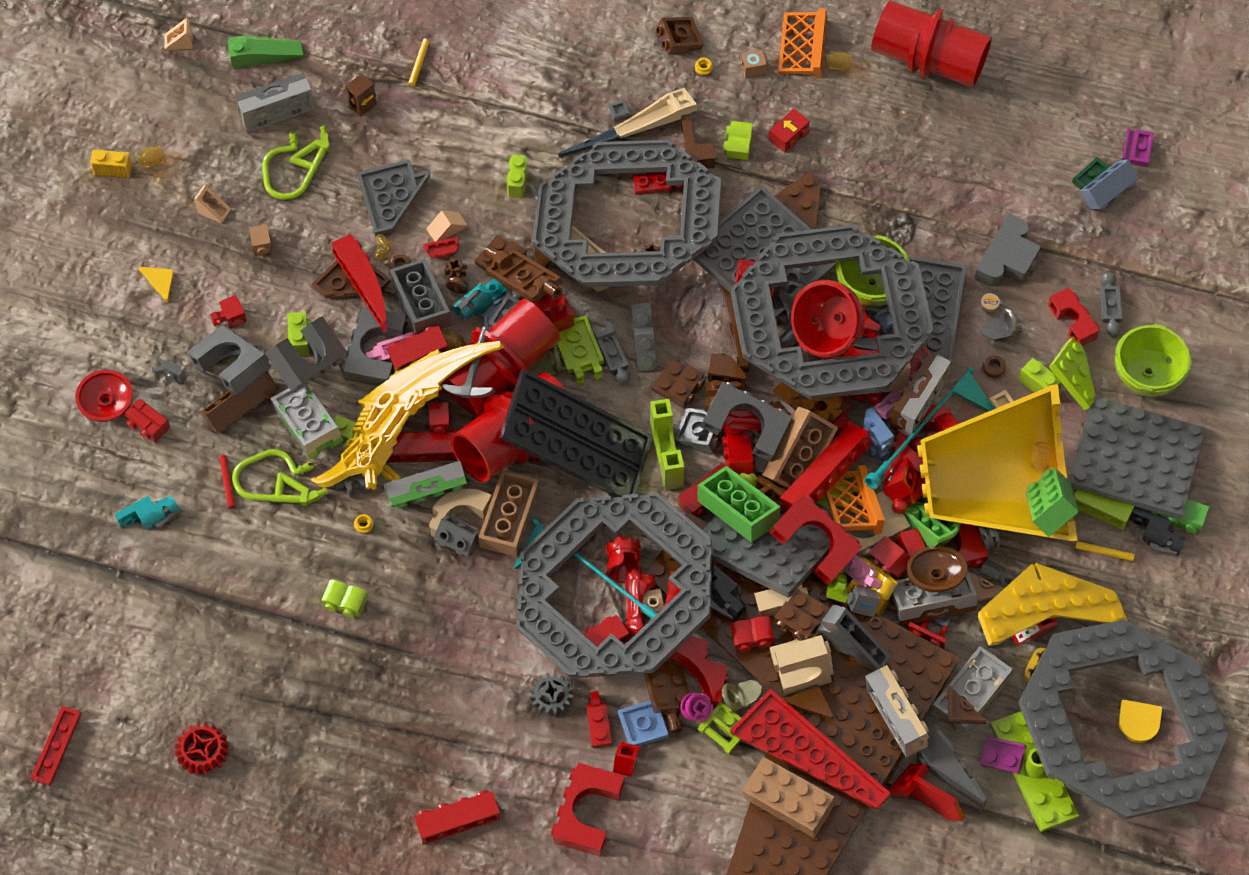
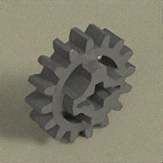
[530,673,573,716]

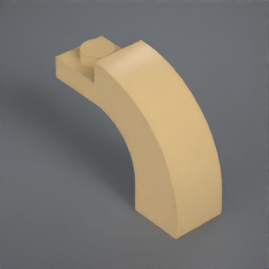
[429,489,492,537]

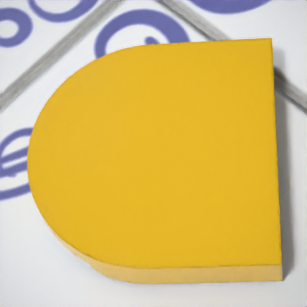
[1119,700,1162,743]

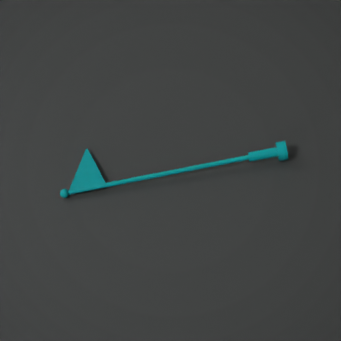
[864,366,994,489]
[514,518,658,619]

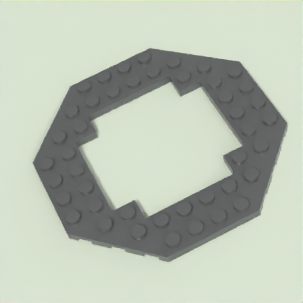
[532,140,722,287]
[731,224,933,400]
[516,492,712,678]
[1018,620,1229,820]

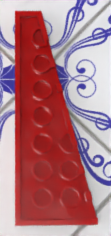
[730,689,891,810]

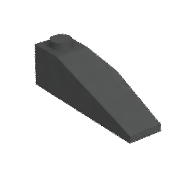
[917,729,988,808]

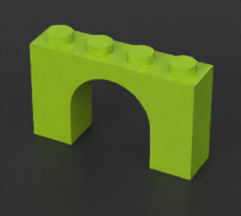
[650,399,684,490]

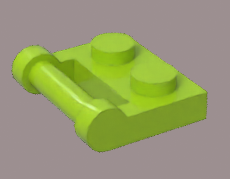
[698,702,742,755]

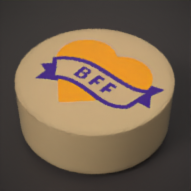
[980,293,1000,313]

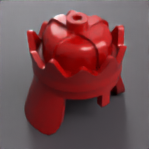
[605,536,642,583]

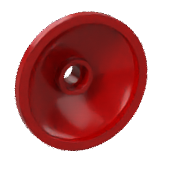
[75,370,133,422]

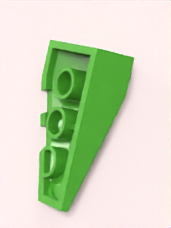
[228,35,304,69]

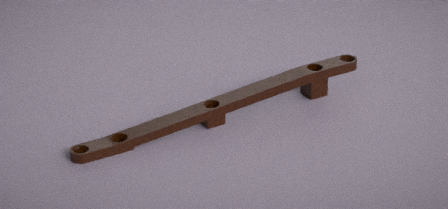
[681,118,749,372]

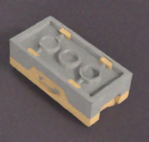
[931,646,1013,737]
[865,665,929,758]

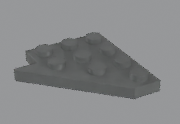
[357,159,431,237]

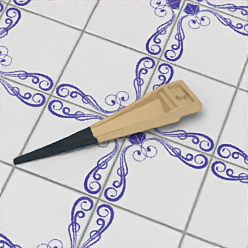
[558,88,698,158]

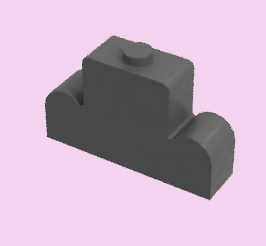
[974,214,1040,286]
[816,605,891,671]

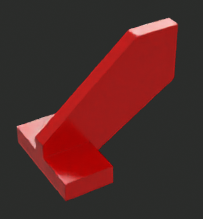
[889,763,965,821]

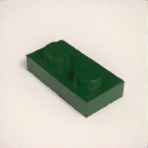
[1072,157,1110,190]

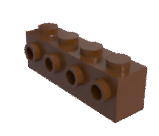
[200,371,279,433]

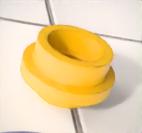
[695,58,713,75]
[354,514,374,533]

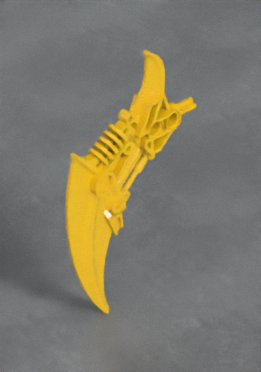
[311,341,504,490]

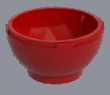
[791,280,865,357]

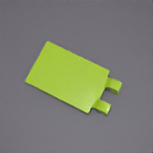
[557,315,604,386]

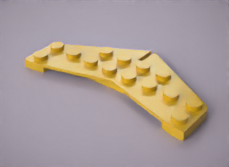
[978,563,1128,646]

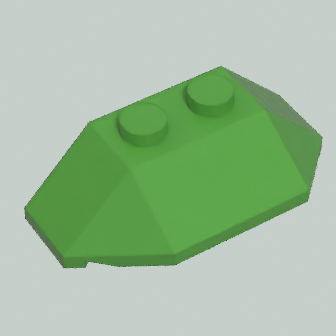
[903,500,962,547]

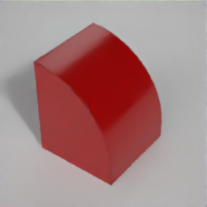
[612,741,640,777]

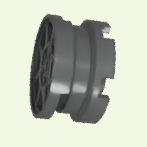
[976,526,1000,551]

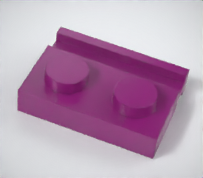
[1122,128,1154,167]
[979,736,1027,775]

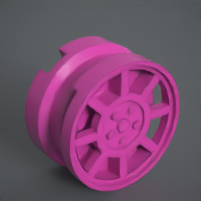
[681,693,713,722]

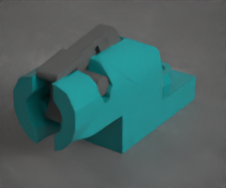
[452,279,507,321]
[114,495,180,530]

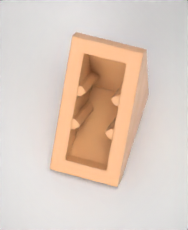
[165,18,193,50]
[194,185,231,223]
[427,211,468,242]

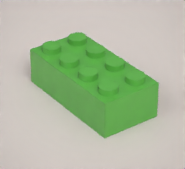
[698,466,780,543]
[1025,466,1079,537]

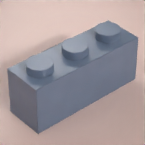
[1080,160,1139,210]

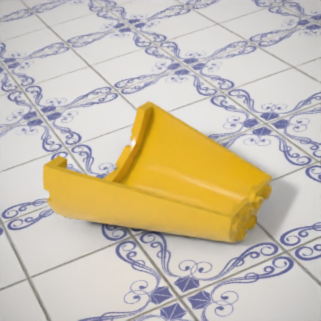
[917,384,1077,541]

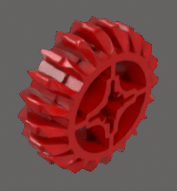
[175,722,230,777]

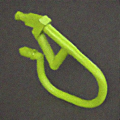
[262,126,331,200]
[232,449,328,506]

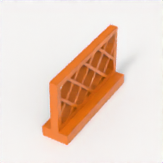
[778,8,828,78]
[825,465,885,534]

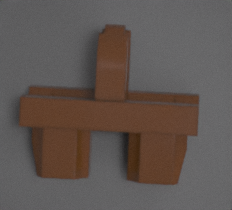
[755,476,788,510]

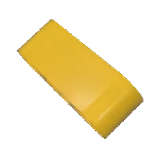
[861,557,898,600]

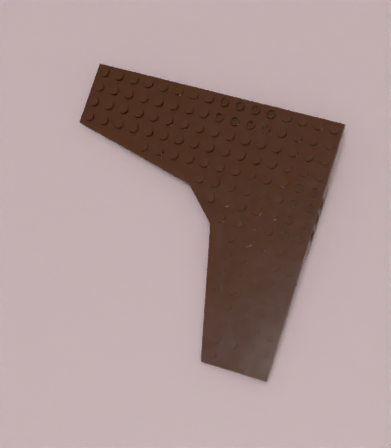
[646,512,960,875]

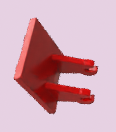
[908,620,948,650]

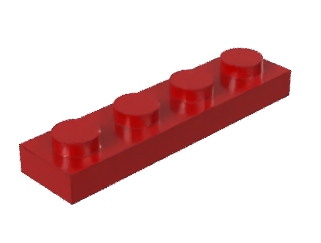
[31,706,82,787]

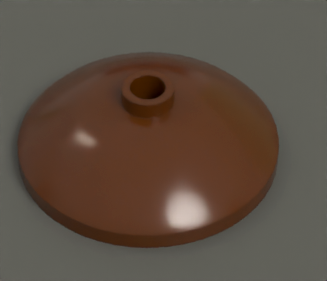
[907,546,967,593]

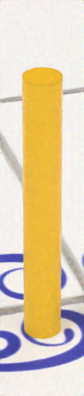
[408,39,430,87]
[1075,541,1135,561]

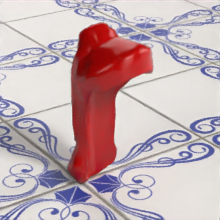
[722,407,780,434]
[625,569,656,637]

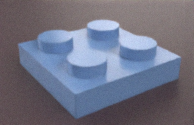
[618,700,668,746]

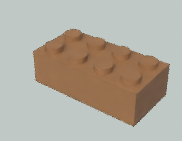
[762,406,838,489]
[478,470,540,557]
[742,757,835,838]

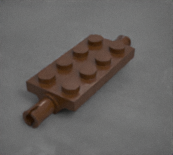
[483,245,563,303]
[643,620,689,733]

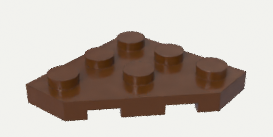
[774,172,821,229]
[311,260,391,298]

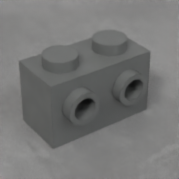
[434,514,481,556]

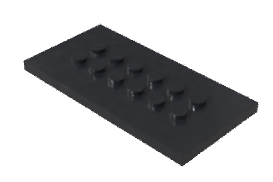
[499,369,653,497]

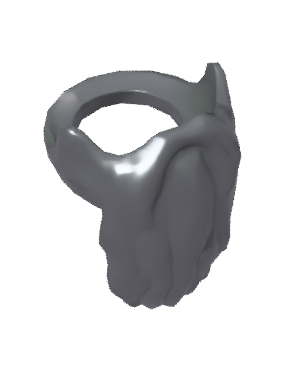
[982,308,1022,340]

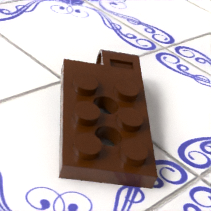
[773,382,849,424]

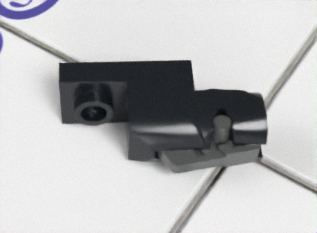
[1129,506,1186,556]
[711,563,748,621]

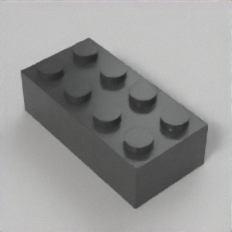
[390,259,452,335]

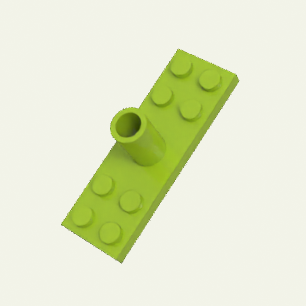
[990,711,1079,832]

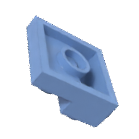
[863,407,894,460]

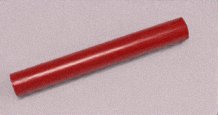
[219,455,236,509]

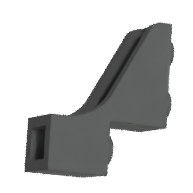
[631,302,657,371]

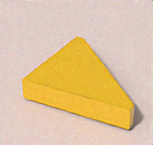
[139,267,174,303]

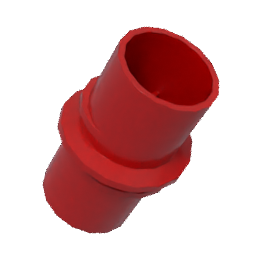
[871,0,992,88]
[442,298,561,417]
[451,373,567,482]

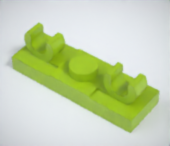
[826,568,848,603]

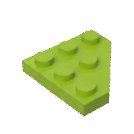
[1049,337,1096,411]

